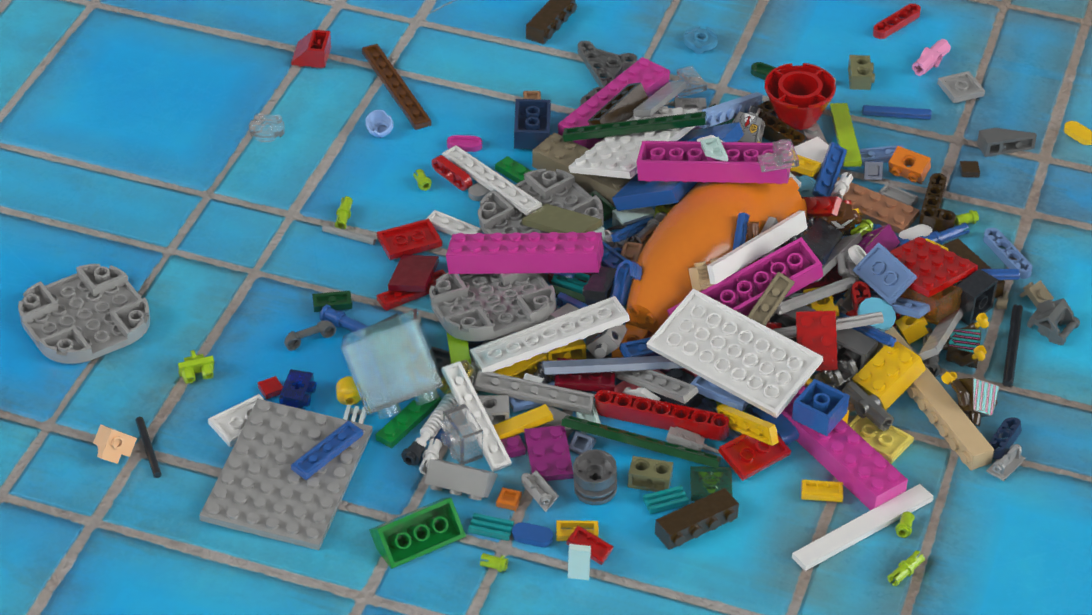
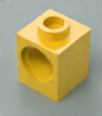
[895,315,929,345]

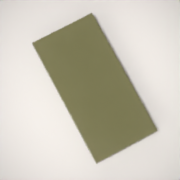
[522,204,603,233]

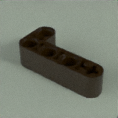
[756,100,805,148]
[919,173,956,232]

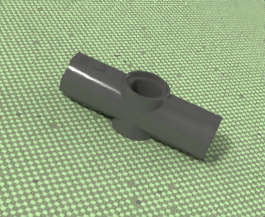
[842,381,894,431]

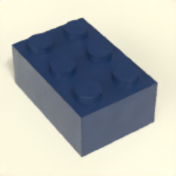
[514,99,551,149]

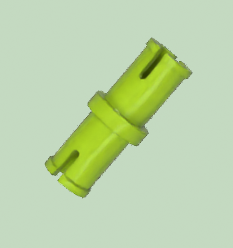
[335,196,353,229]
[887,551,925,586]

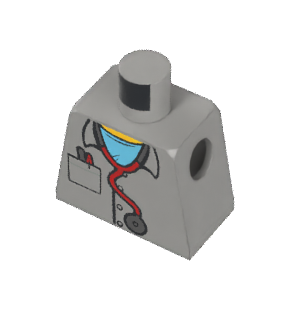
[586,324,627,359]

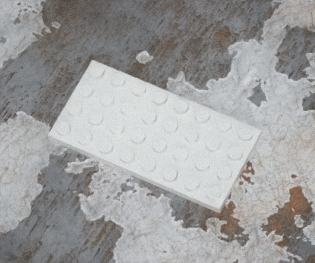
[569,106,702,179]
[646,289,823,418]

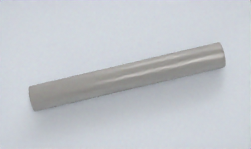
[322,224,376,245]

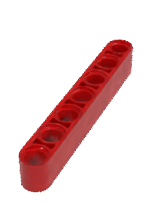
[595,390,729,441]

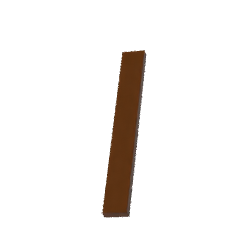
[362,44,431,130]

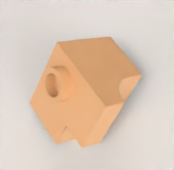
[93,424,137,464]

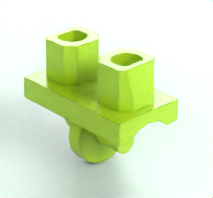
[178,350,214,384]

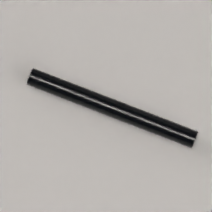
[135,417,162,478]

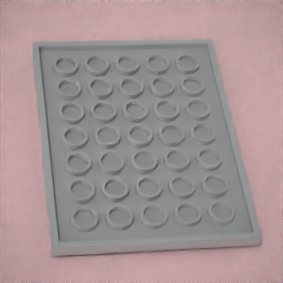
[199,399,372,550]

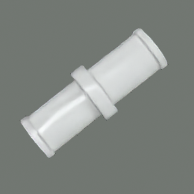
[831,172,853,199]
[419,438,442,475]

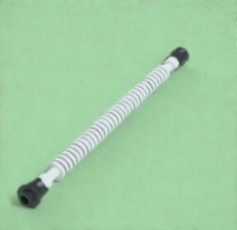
[401,336,505,466]

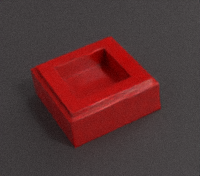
[258,376,284,400]

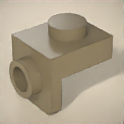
[1019,280,1054,308]

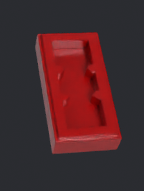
[566,525,614,565]

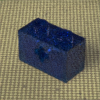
[279,369,317,410]

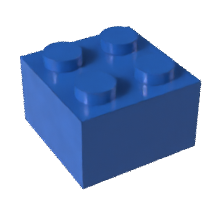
[792,379,850,436]

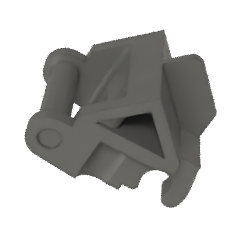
[1027,298,1080,345]
[810,358,858,392]

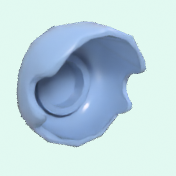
[365,110,394,138]

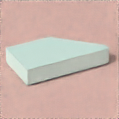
[701,137,728,161]

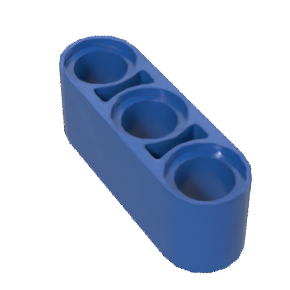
[747,406,799,445]

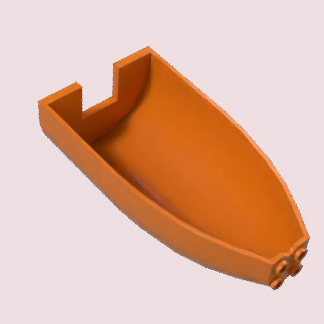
[625,177,807,338]

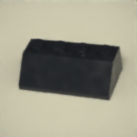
[781,217,843,261]

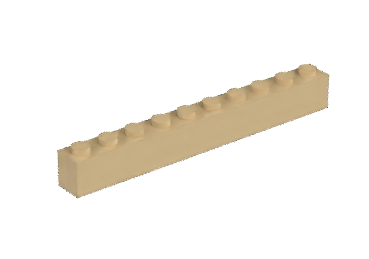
[876,326,994,470]

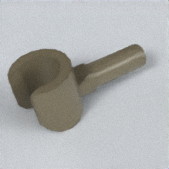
[996,290,1008,309]

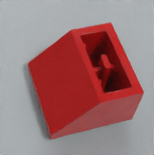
[291,30,331,68]

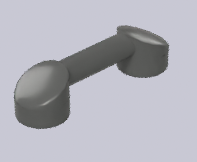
[284,321,336,351]

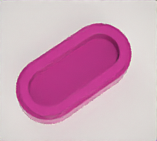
[447,135,482,152]

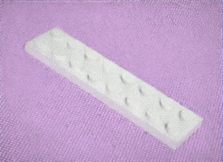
[470,296,630,373]

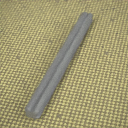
[775,277,856,315]
[771,312,884,338]

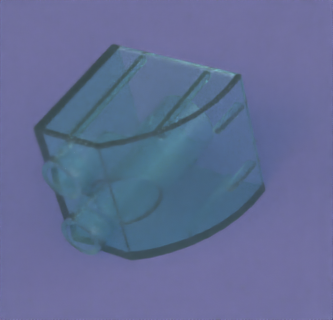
[341,308,443,419]

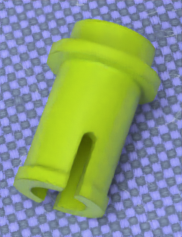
[413,169,432,191]
[955,210,979,226]
[851,219,874,236]
[895,512,915,538]
[480,553,508,572]

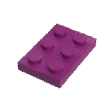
[524,425,574,481]

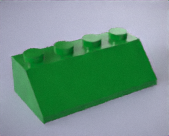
[369,497,466,569]

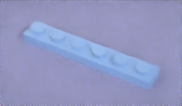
[699,92,763,129]

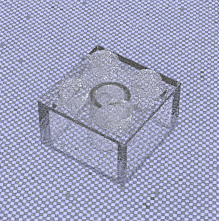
[441,404,483,465]

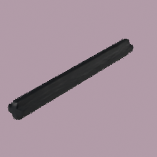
[1002,304,1023,387]

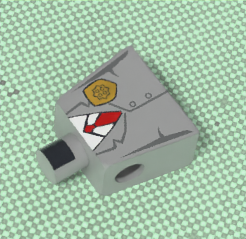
[732,105,765,143]

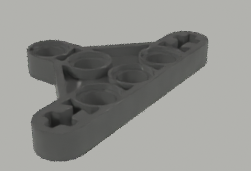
[577,40,637,88]

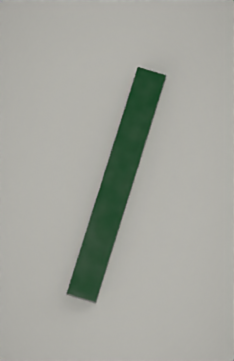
[562,111,707,142]
[561,415,722,468]

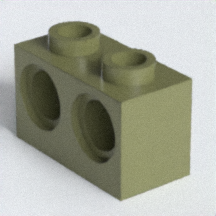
[848,55,875,90]
[628,456,673,492]

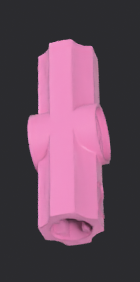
[912,39,951,76]

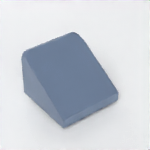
[569,431,596,454]

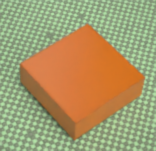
[496,487,522,511]

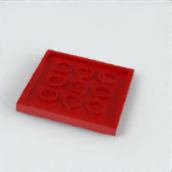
[889,237,978,298]

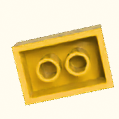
[852,341,926,410]

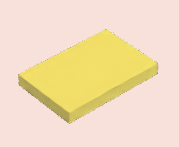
[848,415,914,464]

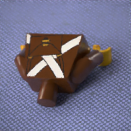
[814,201,862,236]

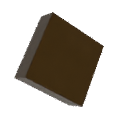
[959,161,980,177]

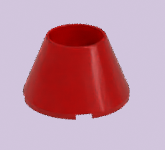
[765,63,836,130]

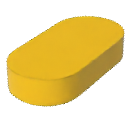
[1064,121,1092,145]

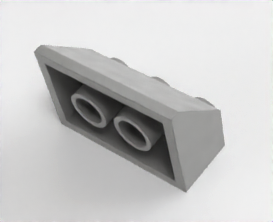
[425,459,498,501]

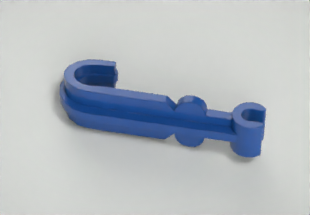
[610,260,642,332]

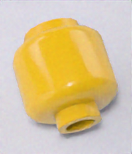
[336,376,362,405]

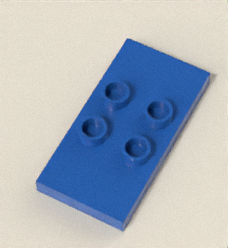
[612,122,744,211]

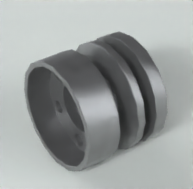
[573,449,617,505]

